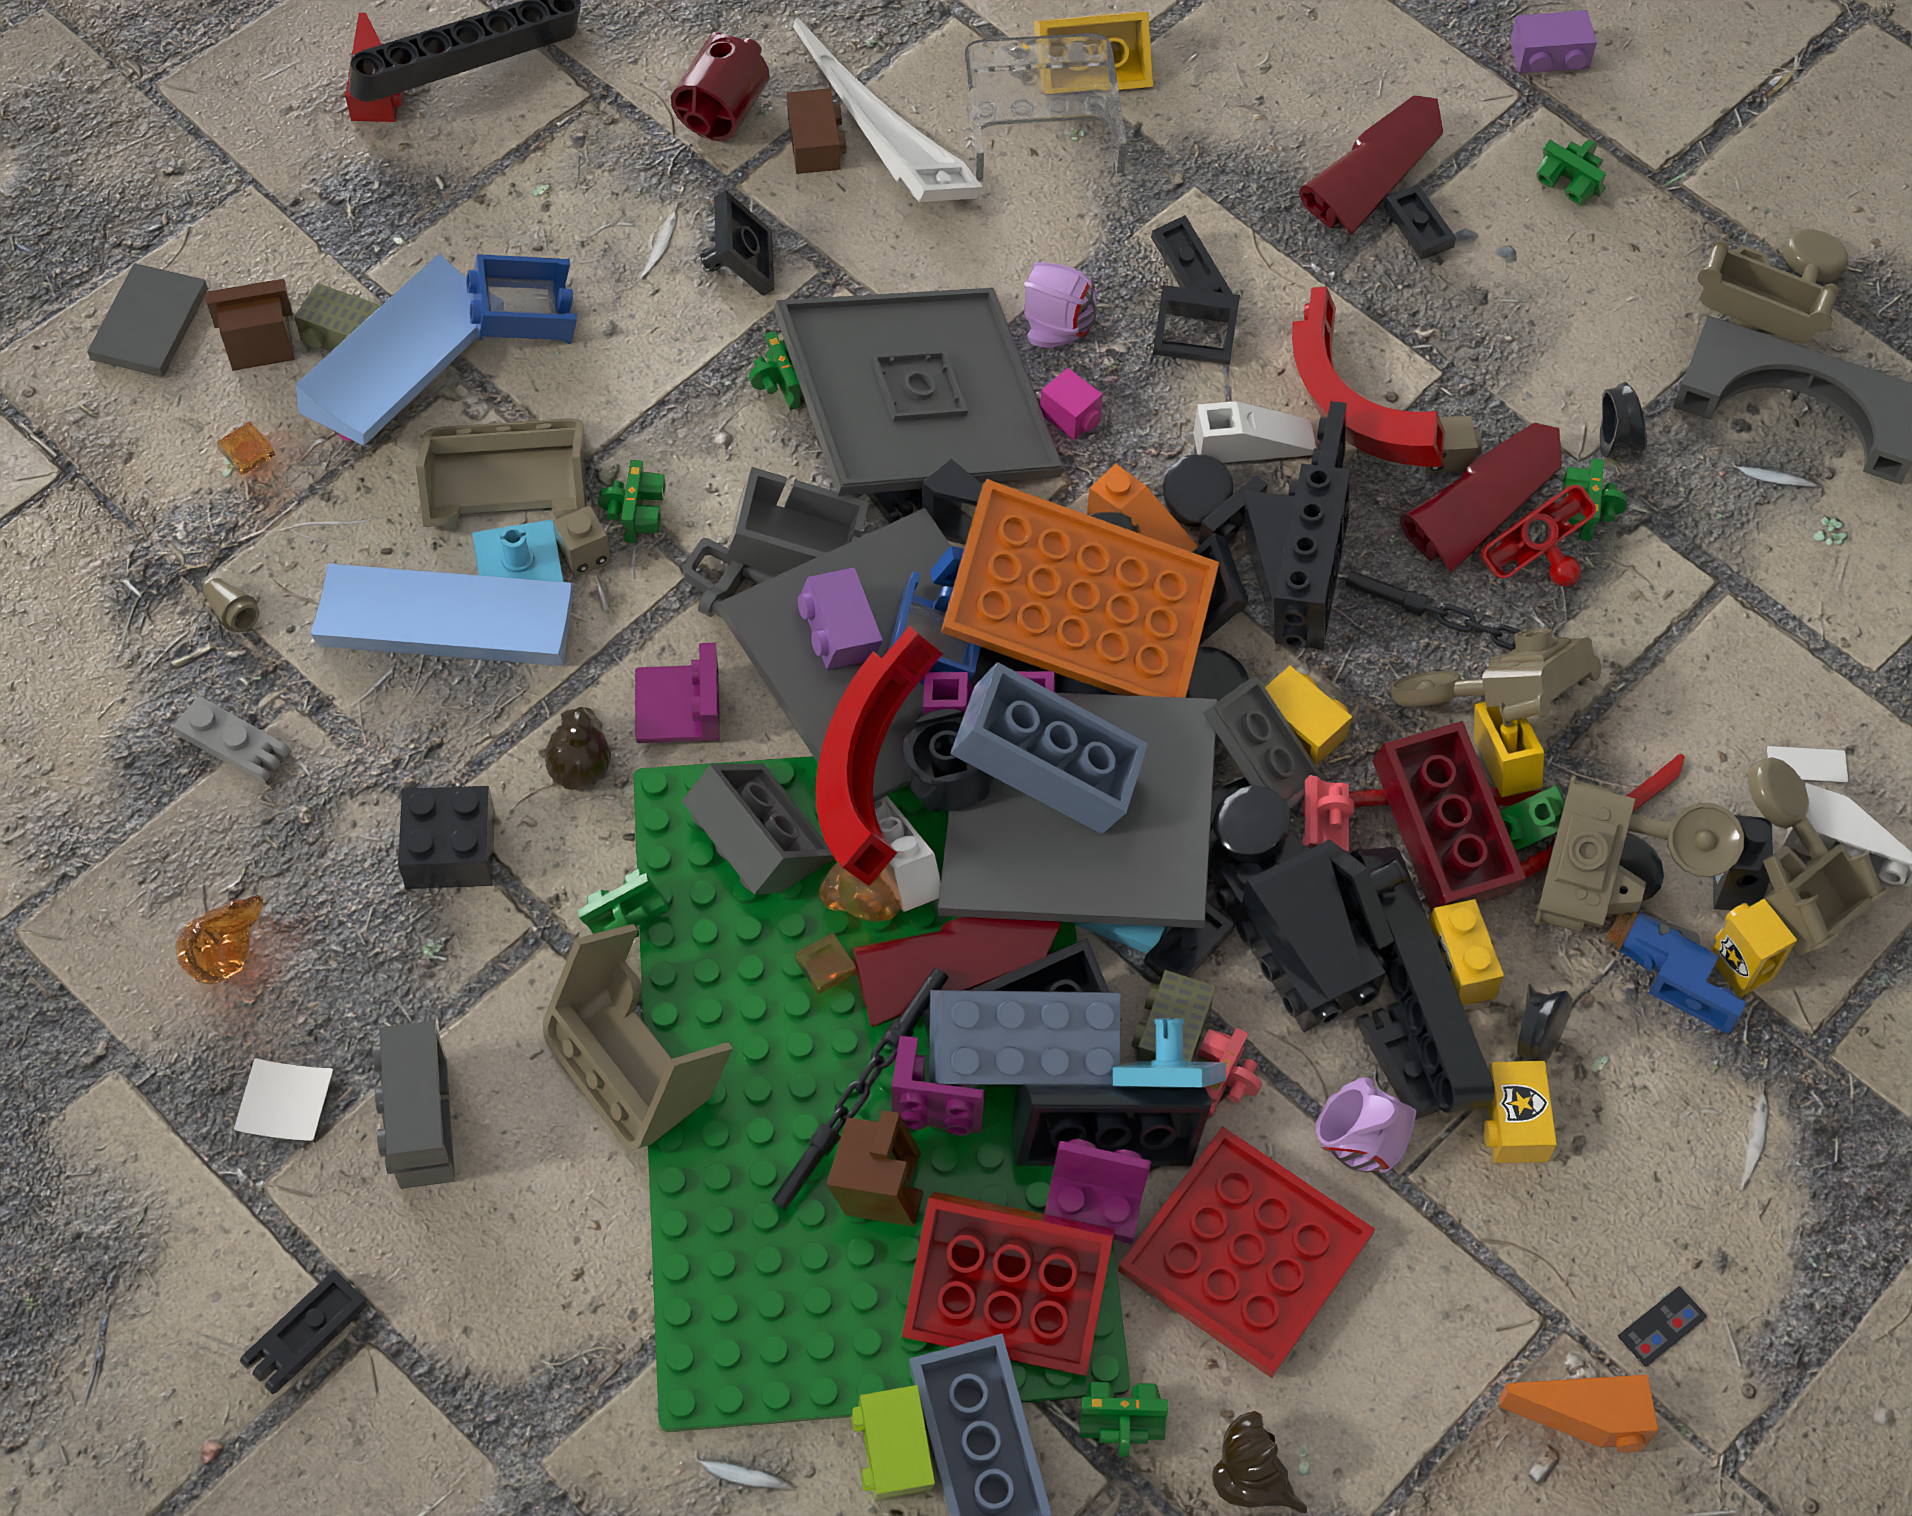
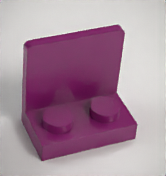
[635,642,720,743]
[892,1036,985,1136]
[1044,1139,1151,1244]

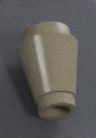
[203,578,260,632]

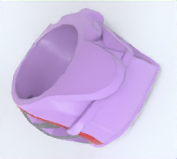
[1024,262,1097,348]
[1316,1077,1416,1173]

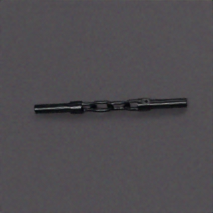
[1345,570,1521,651]
[771,967,949,1211]

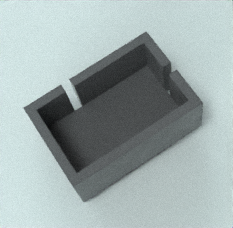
[725,467,869,574]
[372,1021,455,1189]

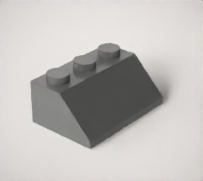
[682,763,834,895]

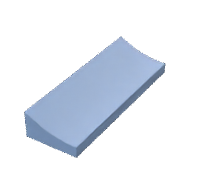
[296,253,504,446]
[310,563,574,666]

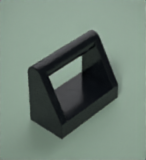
[1153,285,1240,365]
[922,459,983,545]

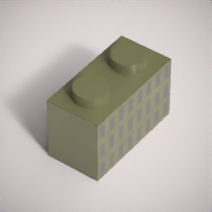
[294,283,381,351]
[1131,970,1216,1062]

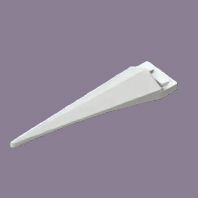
[793,18,983,202]

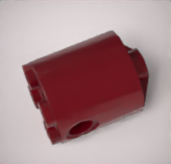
[670,32,770,141]

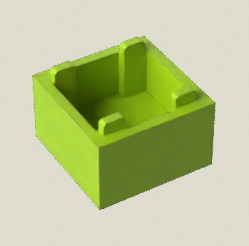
[851,1385,935,1501]

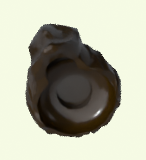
[544,707,611,791]
[1212,1411,1307,1513]

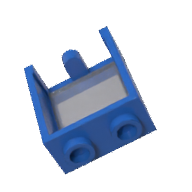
[466,254,577,344]
[888,571,980,685]

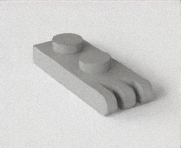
[173,696,291,784]

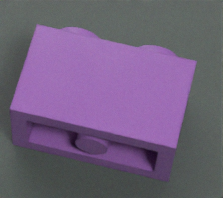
[1510,10,1597,74]
[798,567,883,670]

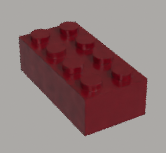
[1372,721,1526,913]

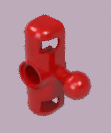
[1481,485,1596,587]

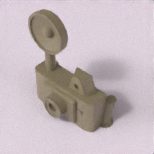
[1697,229,1848,343]
[1390,628,1601,727]
[1748,757,1889,956]
[1534,774,1744,932]

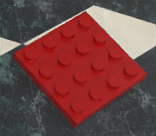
[1118,1126,1375,1378]

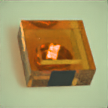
[217,421,275,476]
[795,933,856,995]

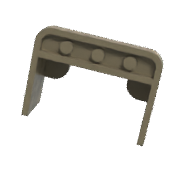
[543,924,733,1150]

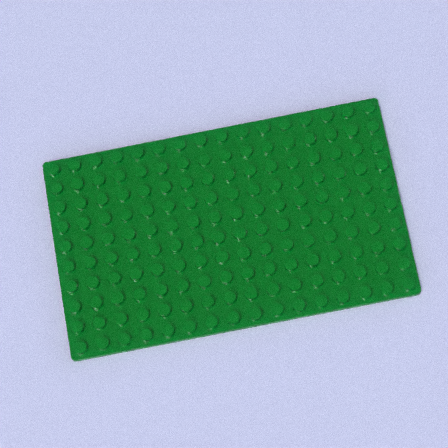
[633,756,1130,1432]

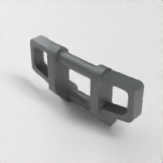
[683,538,778,618]

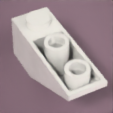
[1193,401,1316,463]
[1783,783,1912,887]
[874,796,941,912]

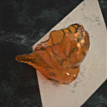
[819,863,901,922]
[175,895,263,985]

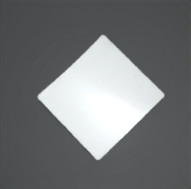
[234,1058,333,1141]

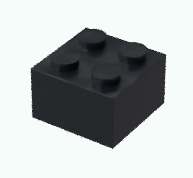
[398,786,495,889]

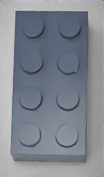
[950,662,1148,834]
[929,990,1121,1084]
[909,1334,1052,1516]

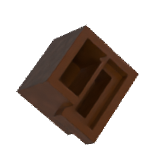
[205,278,295,371]
[826,1110,924,1227]

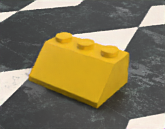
[1034,11,1153,97]

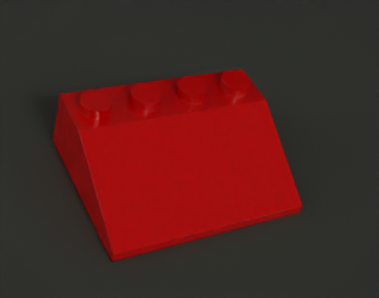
[902,1191,1115,1376]

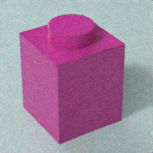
[1040,368,1103,440]

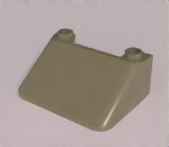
[416,418,587,531]

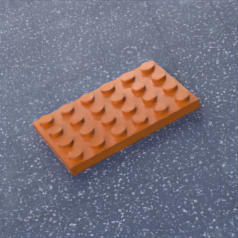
[940,479,1219,698]

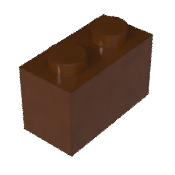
[786,88,847,174]

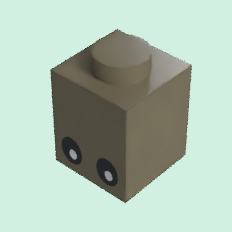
[1423,416,1482,474]
[553,505,611,578]

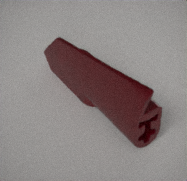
[1299,95,1443,235]
[1400,422,1562,572]
[852,917,1062,1027]

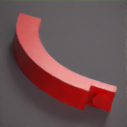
[1292,286,1445,467]
[816,626,943,886]

